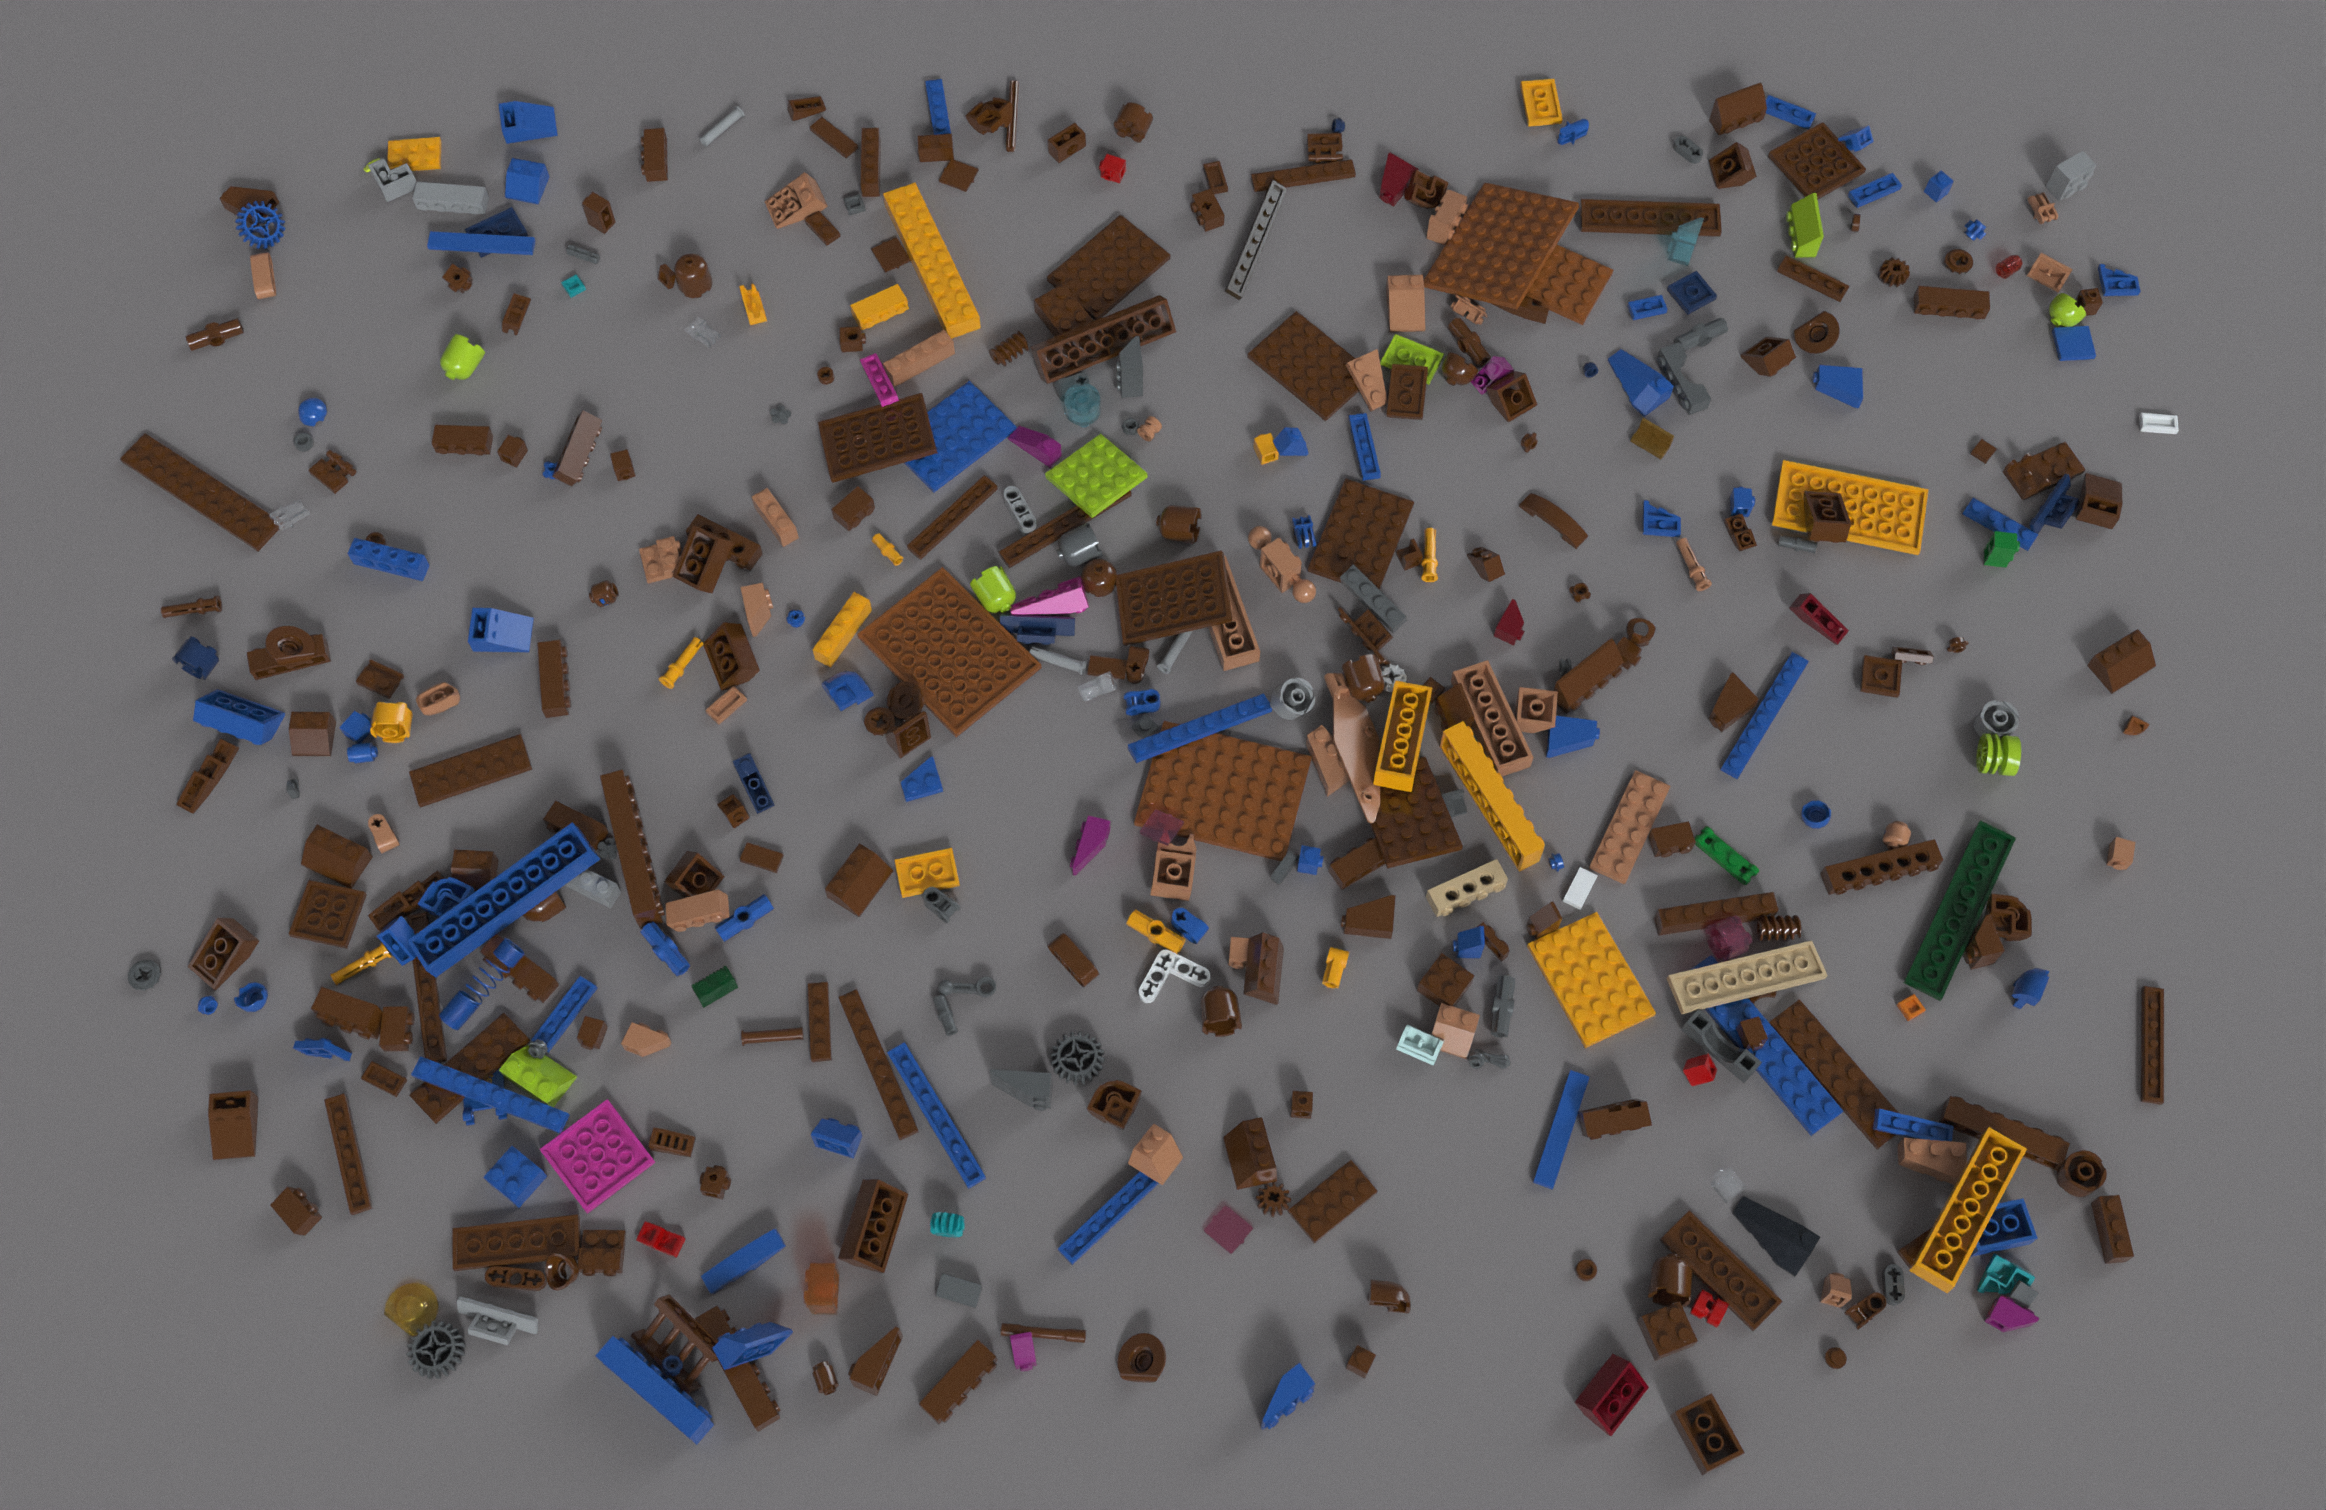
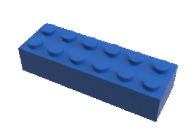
[595,1336,714,1445]

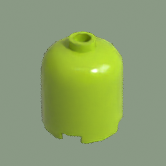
[440,334,485,380]
[970,566,1016,613]

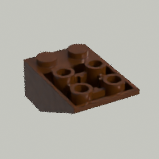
[2076,473,2123,529]
[208,1090,259,1160]

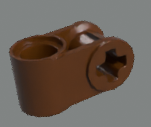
[1126,646,1149,684]
[1844,1292,1887,1330]

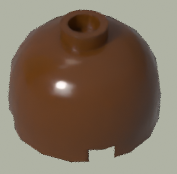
[1442,352,1478,386]
[1081,559,1117,597]

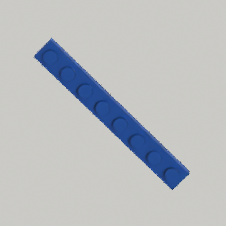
[1721,652,1809,779]
[1128,693,1272,763]
[887,1042,986,1189]
[411,1056,570,1134]

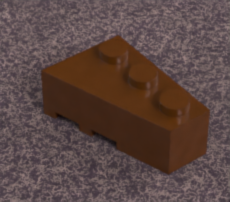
[1578,1098,1652,1140]

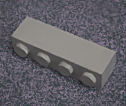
[412,182,489,215]
[564,869,621,908]

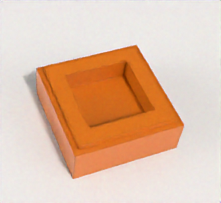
[1896,994,1926,1021]

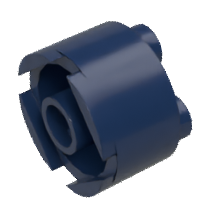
[172,636,219,680]

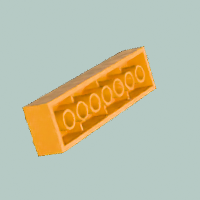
[1440,721,1545,872]
[1909,1127,2027,1294]

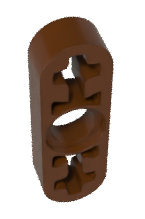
[485,1266,547,1291]

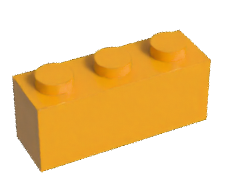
[850,284,909,330]

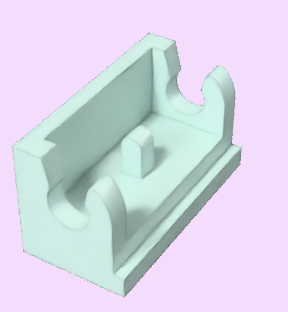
[1396,1025,1444,1065]

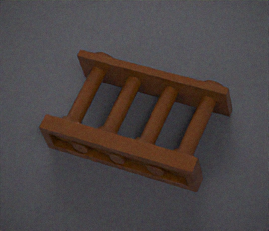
[631,1294,718,1394]

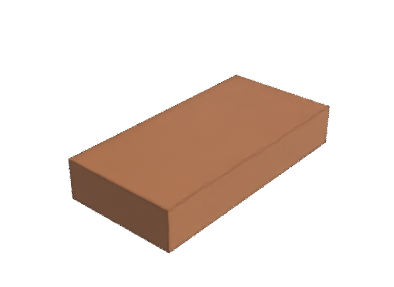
[705,686,747,725]

